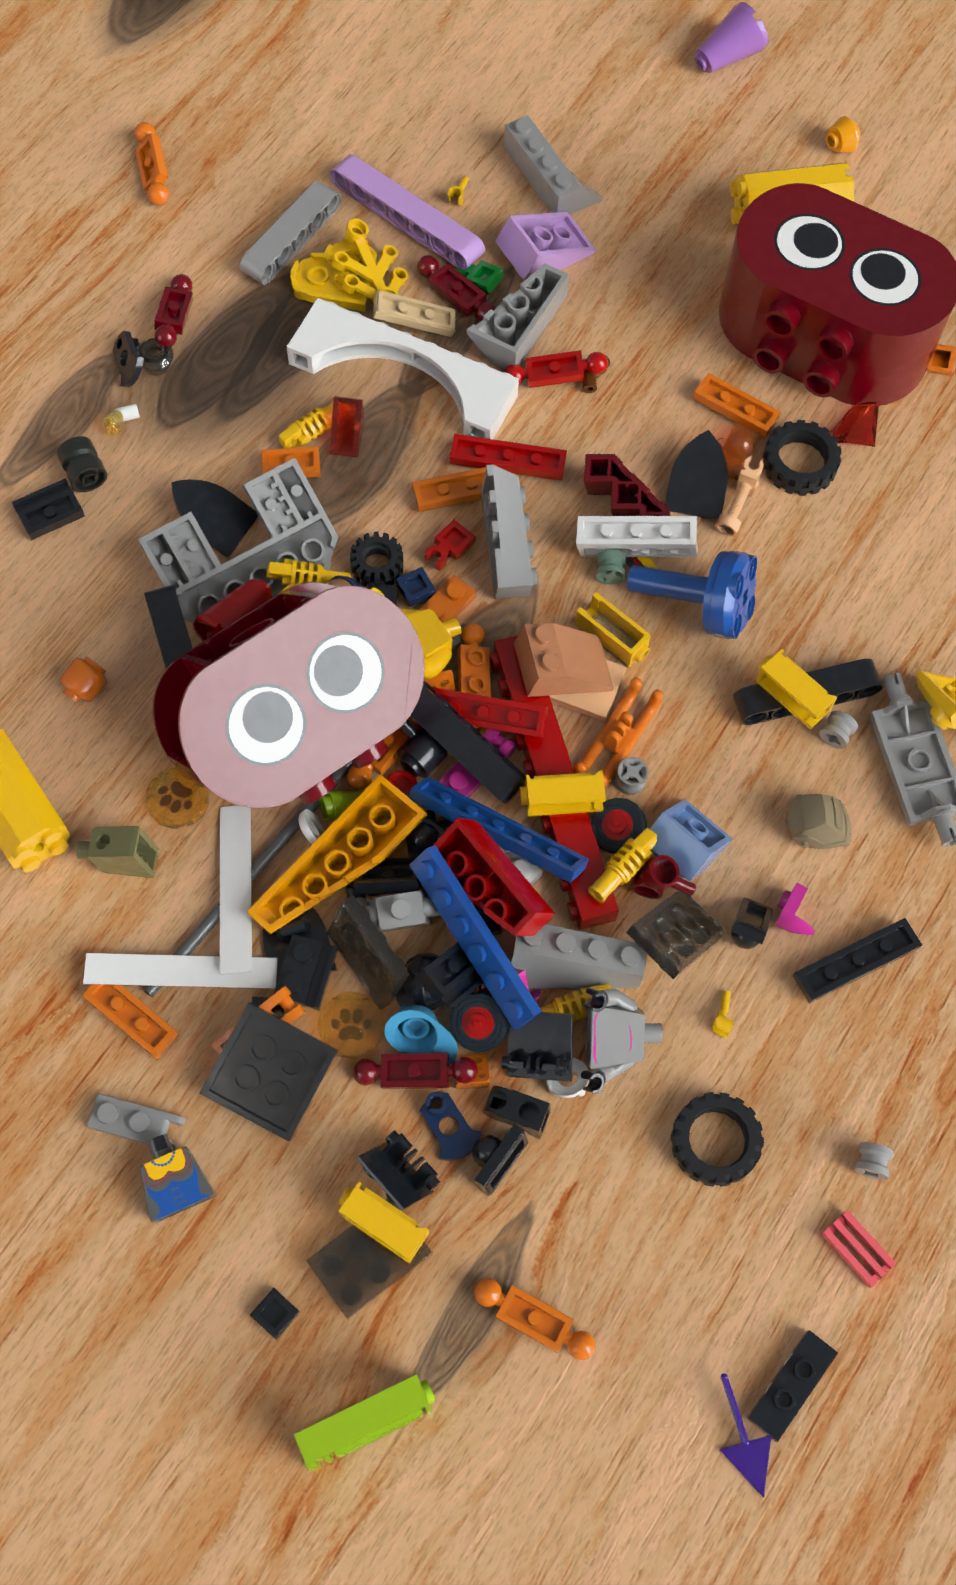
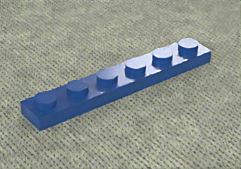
[409,777,589,883]
[409,845,542,1031]

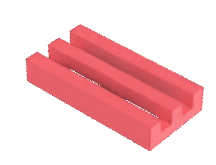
[821,1210,896,1288]

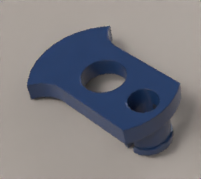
[420,1092,482,1161]

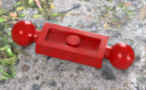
[503,350,608,388]

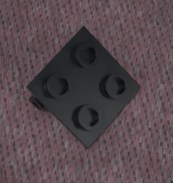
[501,1012,573,1082]
[356,1130,440,1211]

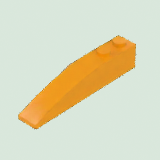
[247,774,427,934]

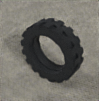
[762,420,842,496]
[671,1092,764,1187]

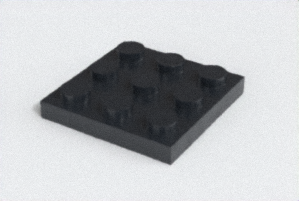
[200,1002,338,1141]

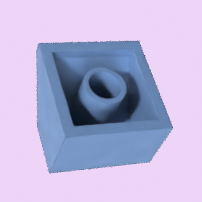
[650,799,733,881]

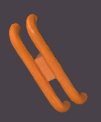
[574,677,663,787]

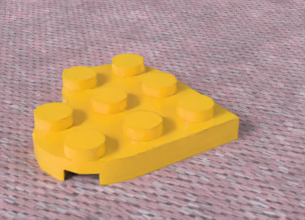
[291,236,377,312]

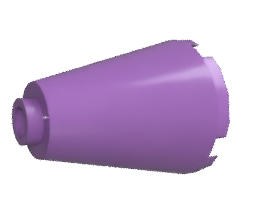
[695,2,768,73]

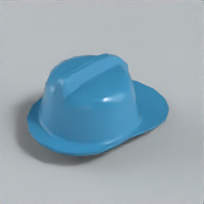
[384,1005,458,1064]

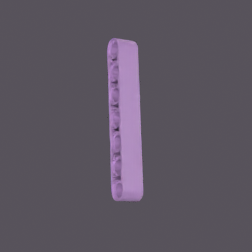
[330,154,485,270]

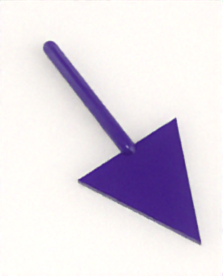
[720,1373,772,1497]

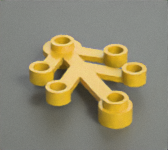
[332,218,408,303]

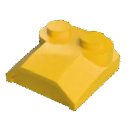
[916,670,956,730]

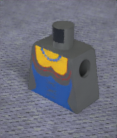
[140,1134,217,1223]

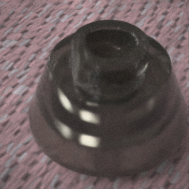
[136,338,174,376]

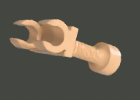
[715,456,763,536]

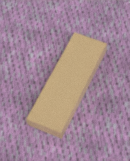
[373,290,455,337]

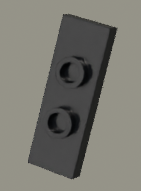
[747,1330,838,1442]

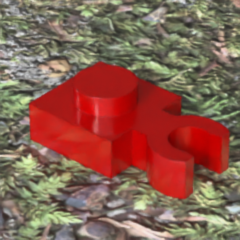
[424,519,476,571]

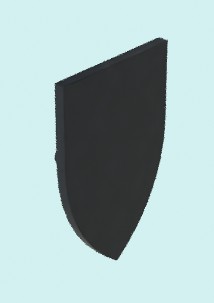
[665,430,728,520]
[171,479,258,559]
[263,907,337,984]

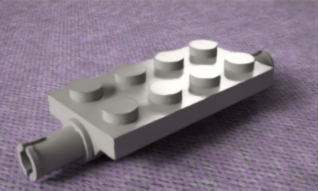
[869,672,956,847]

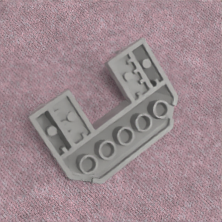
[138,458,338,623]

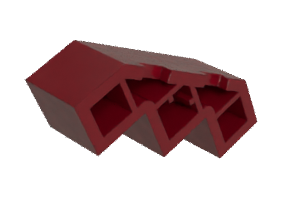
[584,454,671,516]

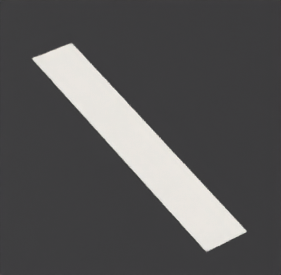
[220,805,252,975]
[83,953,277,988]

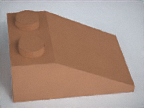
[514,623,614,697]

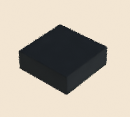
[250,1288,300,1340]

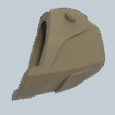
[785,794,851,849]

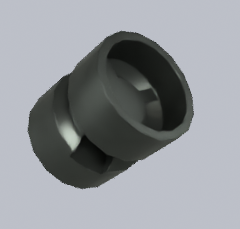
[57,436,108,492]

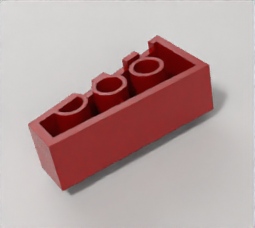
[433,818,555,936]

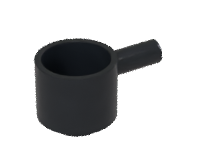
[397,719,448,778]

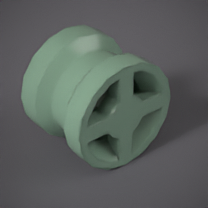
[596,549,626,585]

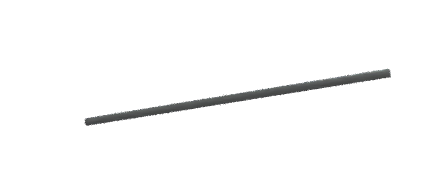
[143,623,466,998]

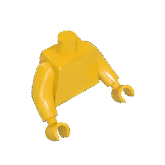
[371,587,461,679]

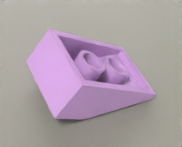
[496,212,596,280]

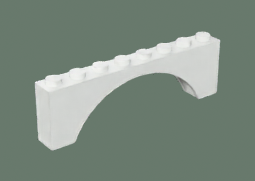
[287,298,519,439]

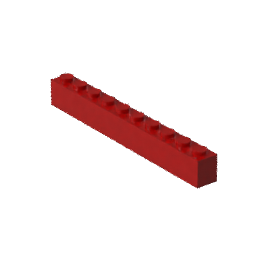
[489,636,619,930]

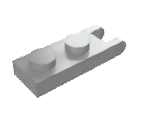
[87,1094,186,1151]

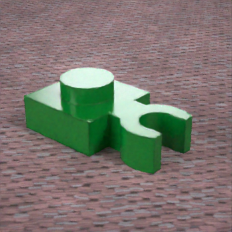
[455,260,505,295]

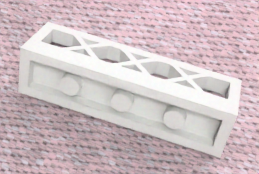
[576,516,698,557]

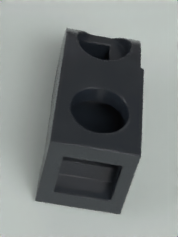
[483,1086,551,1139]

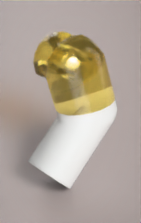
[102,404,140,436]

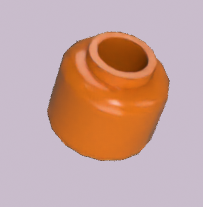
[60,656,107,703]

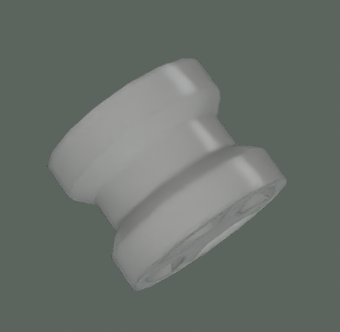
[819,711,858,749]
[615,757,648,795]
[854,1142,894,1180]

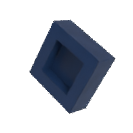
[396,567,436,607]

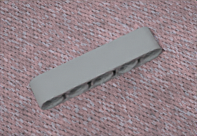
[240,181,342,285]

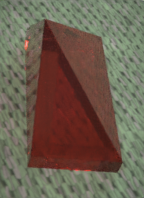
[330,396,364,457]
[829,402,879,447]

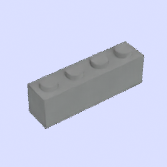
[504,115,602,214]
[467,264,569,369]
[481,465,537,599]
[511,924,649,990]

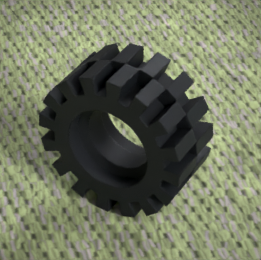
[350,532,404,587]

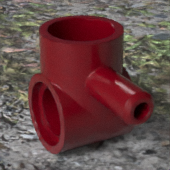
[631,855,696,899]

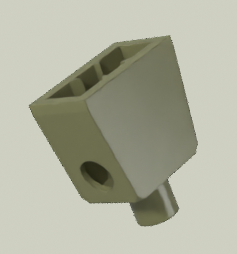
[76,826,159,878]

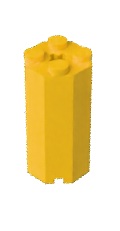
[730,163,854,225]
[0,729,70,873]

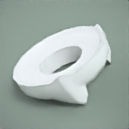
[298,809,325,844]
[547,1058,589,1098]

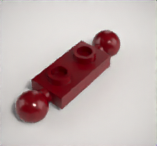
[417,255,496,322]
[154,274,193,348]
[353,1053,478,1089]

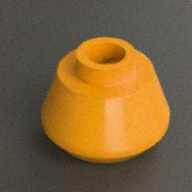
[826,116,860,153]

